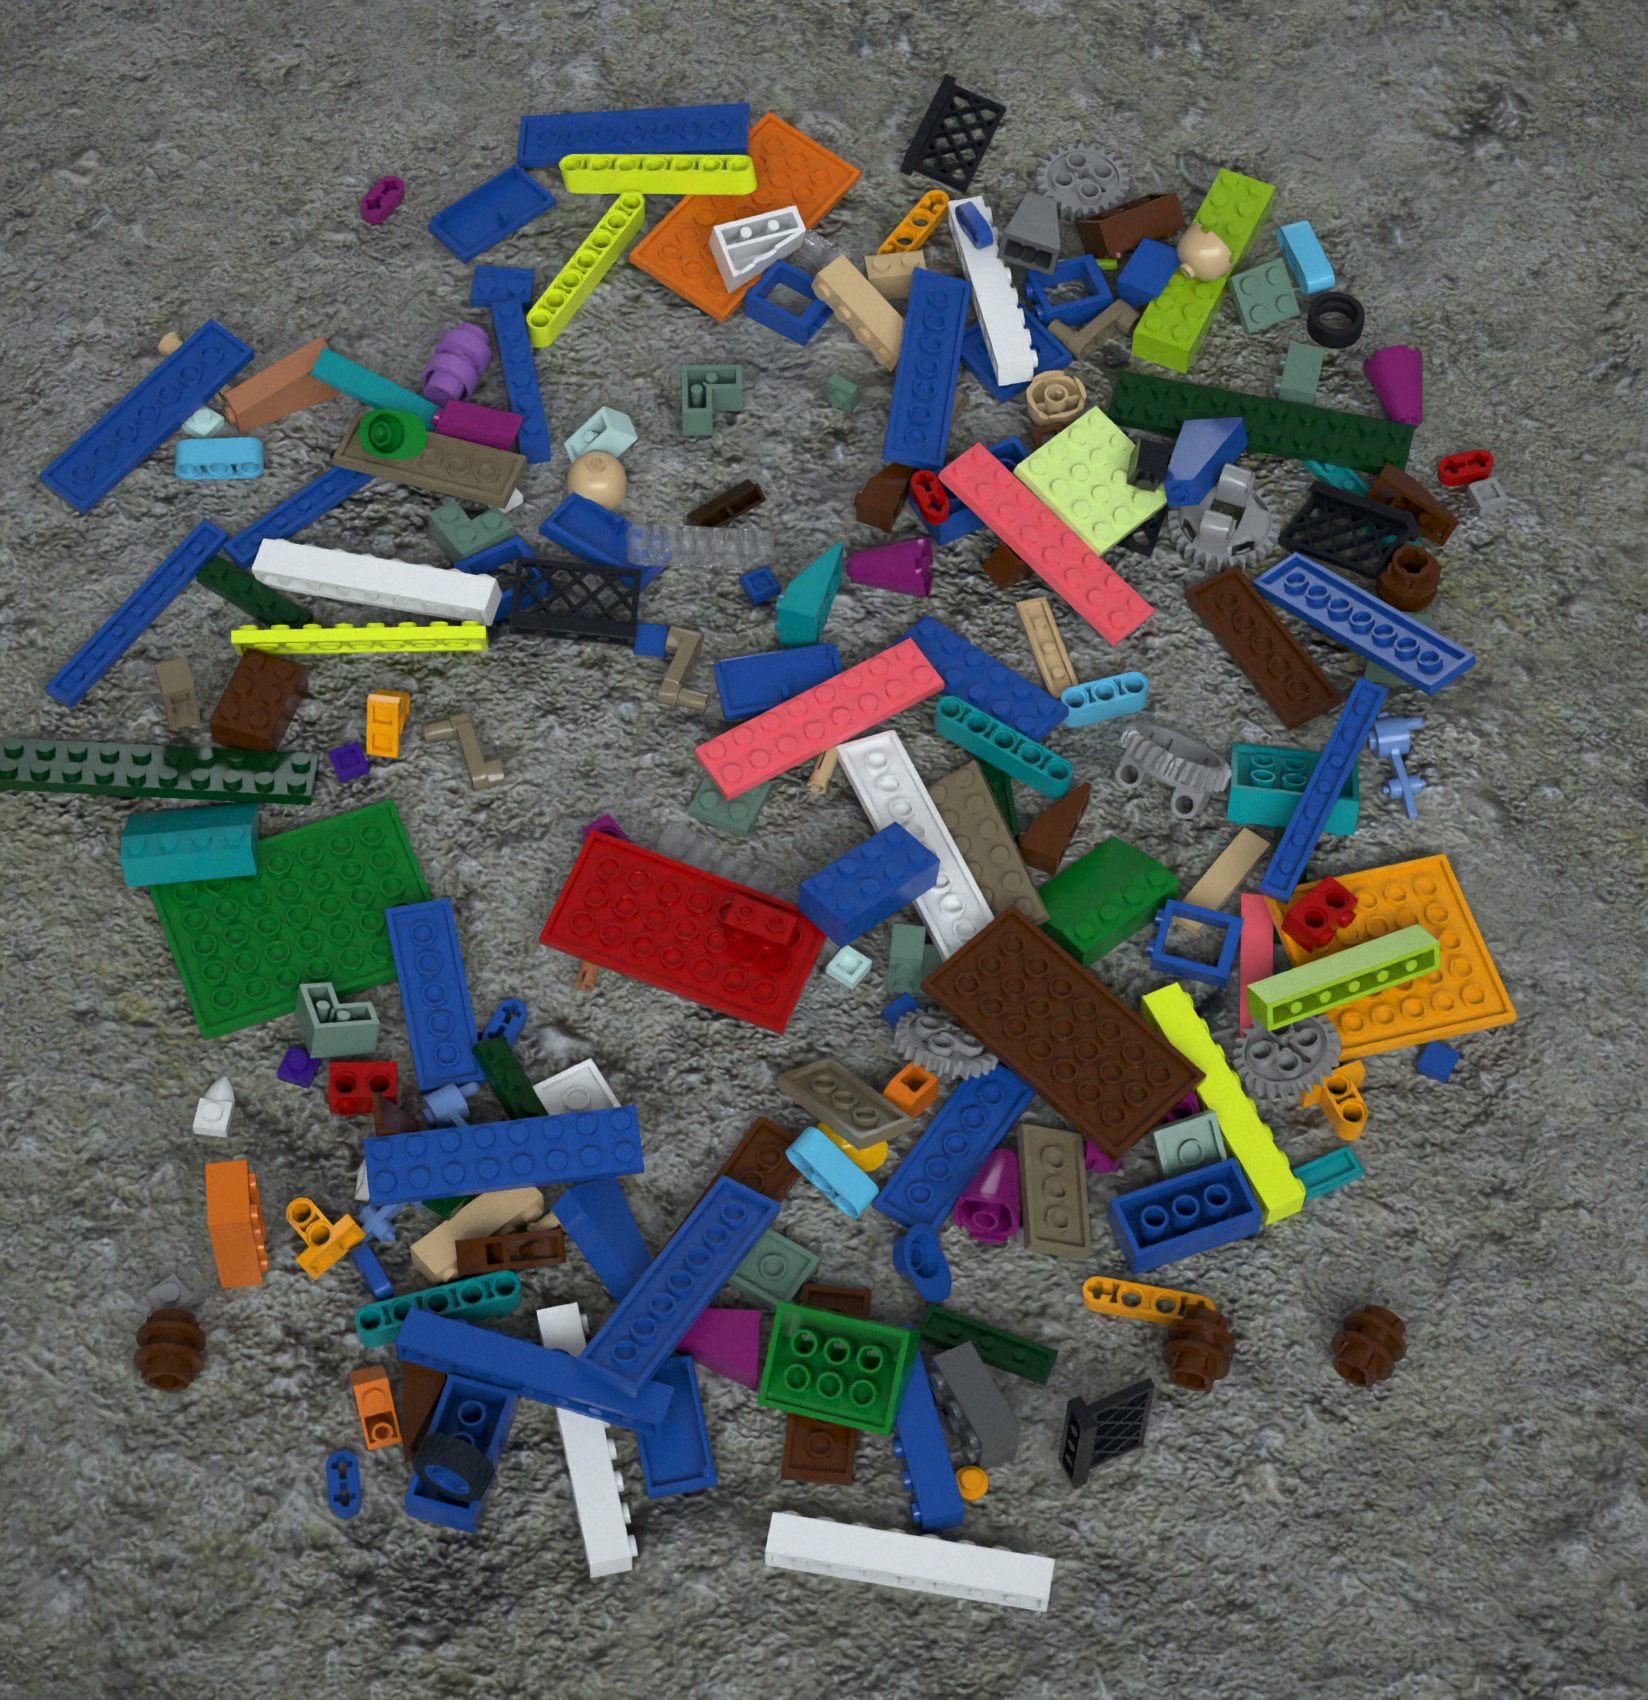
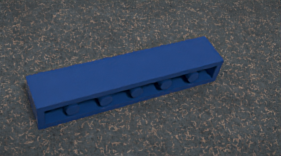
[491,299,551,465]
[891,1323,965,1534]

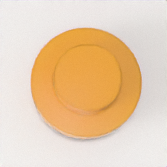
[955,1466,989,1501]

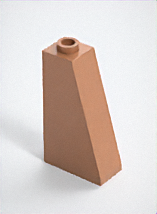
[223,336,339,434]

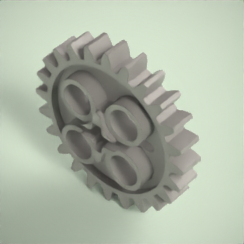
[1035,143,1130,222]
[893,1007,999,1080]
[1233,1014,1342,1101]

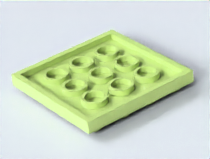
[1013,406,1168,557]

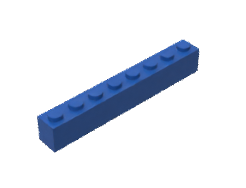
[395,1307,676,1439]

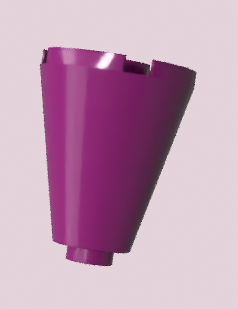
[1363,345,1423,430]
[846,536,933,598]
[952,1149,1021,1243]

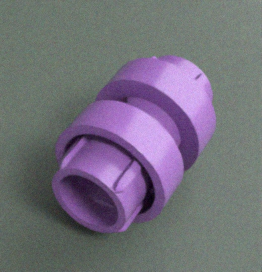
[421,323,492,408]

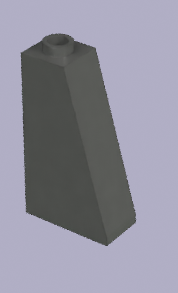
[997,191,1061,276]

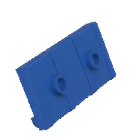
[428,164,556,264]
[538,492,675,594]
[713,642,843,722]
[635,1354,718,1500]

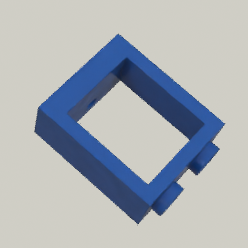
[1022,254,1113,329]
[744,259,834,347]
[453,535,549,626]
[1146,899,1244,989]

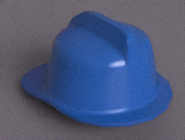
[892,1222,951,1303]

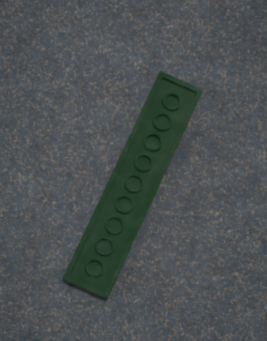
[1107,370,1415,475]
[0,738,320,805]

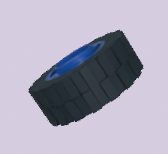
[412,1433,496,1502]

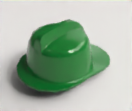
[356,408,427,460]

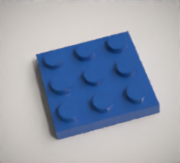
[960,300,1073,404]

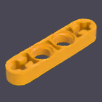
[876,190,949,255]
[1081,1276,1215,1325]

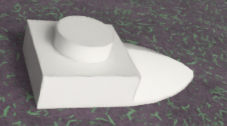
[193,1076,235,1138]

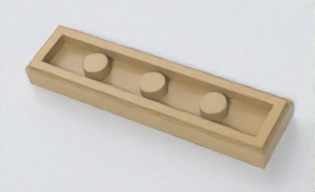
[1015,596,1079,701]
[1172,827,1271,936]

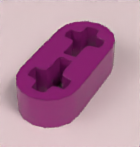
[361,176,405,224]

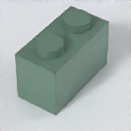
[1273,342,1325,406]

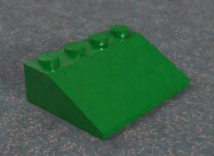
[1037,836,1180,969]
[757,1301,921,1436]

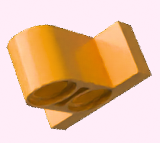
[366,689,410,758]
[1297,1060,1368,1141]
[286,1197,367,1281]

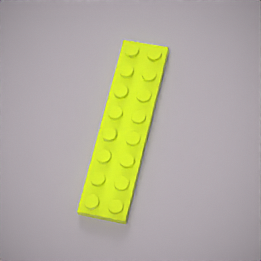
[231,621,489,655]

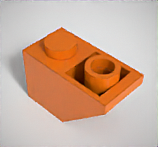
[881,1060,939,1141]
[349,1364,402,1451]

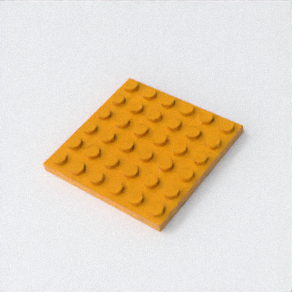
[1264,853,1517,1062]

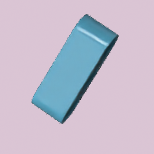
[1276,220,1335,296]
[175,437,264,480]
[1060,672,1149,727]
[786,1126,879,1219]

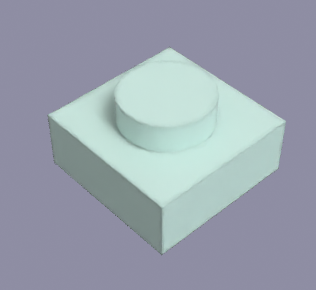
[181,405,225,439]
[826,945,872,990]

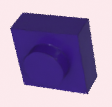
[328,741,369,783]
[277,1046,322,1089]

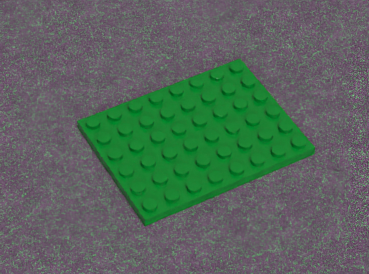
[147,799,433,1042]

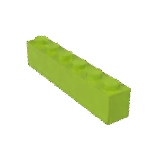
[1246,923,1440,1032]

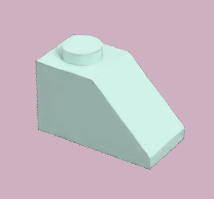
[564,406,638,463]

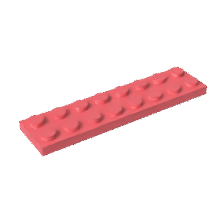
[937,442,1156,647]
[694,637,944,801]

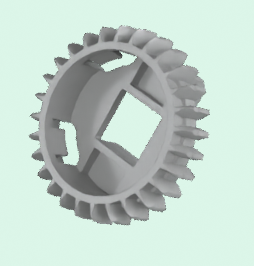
[1168,463,1281,573]
[1116,720,1232,819]

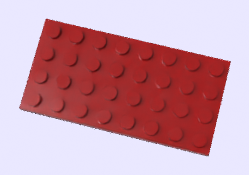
[539,829,827,1036]

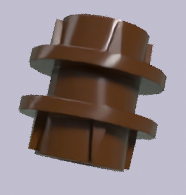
[1375,543,1441,613]
[1331,1304,1407,1388]
[133,1308,207,1391]
[1162,1308,1237,1391]

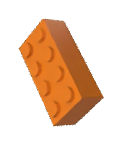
[205,1160,269,1289]

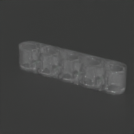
[625,524,776,571]

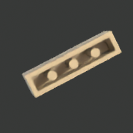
[810,254,904,372]
[410,1187,544,1287]

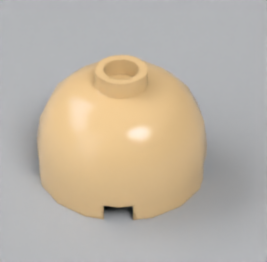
[1176,222,1236,282]
[1025,370,1086,430]
[566,451,627,510]

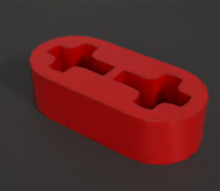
[1437,449,1494,487]
[910,470,950,525]

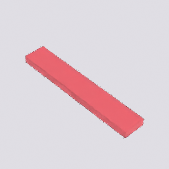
[1239,893,1273,1038]

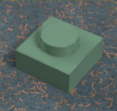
[826,373,858,413]

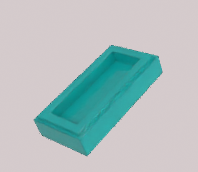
[1290,1145,1365,1203]

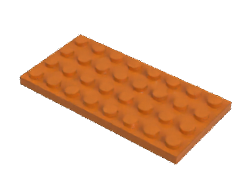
[629,111,862,324]

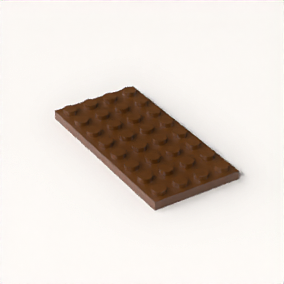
[920,904,1207,1163]

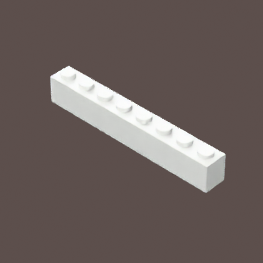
[948,196,1038,386]
[251,538,502,626]
[536,1302,638,1578]
[765,1511,1055,1612]

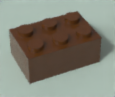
[1076,192,1186,260]
[209,647,309,752]

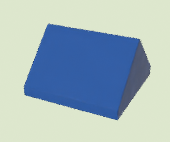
[1116,237,1180,307]

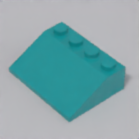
[1226,742,1360,836]
[120,802,259,887]

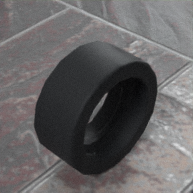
[1307,292,1365,349]

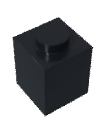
[1126,438,1170,493]

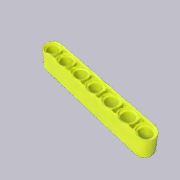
[559,154,758,195]
[526,190,645,348]

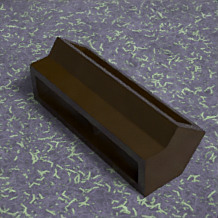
[687,479,766,538]

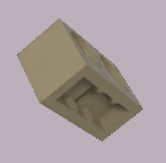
[154,657,201,730]

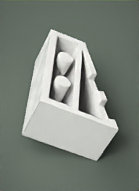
[708,205,806,294]

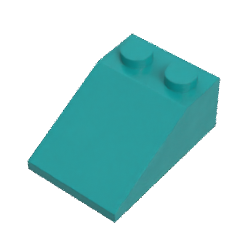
[775,543,843,648]

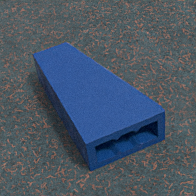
[1163,417,1248,507]
[550,1177,653,1305]

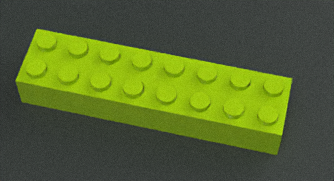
[1131,167,1276,374]

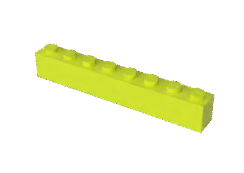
[1140,982,1306,1226]

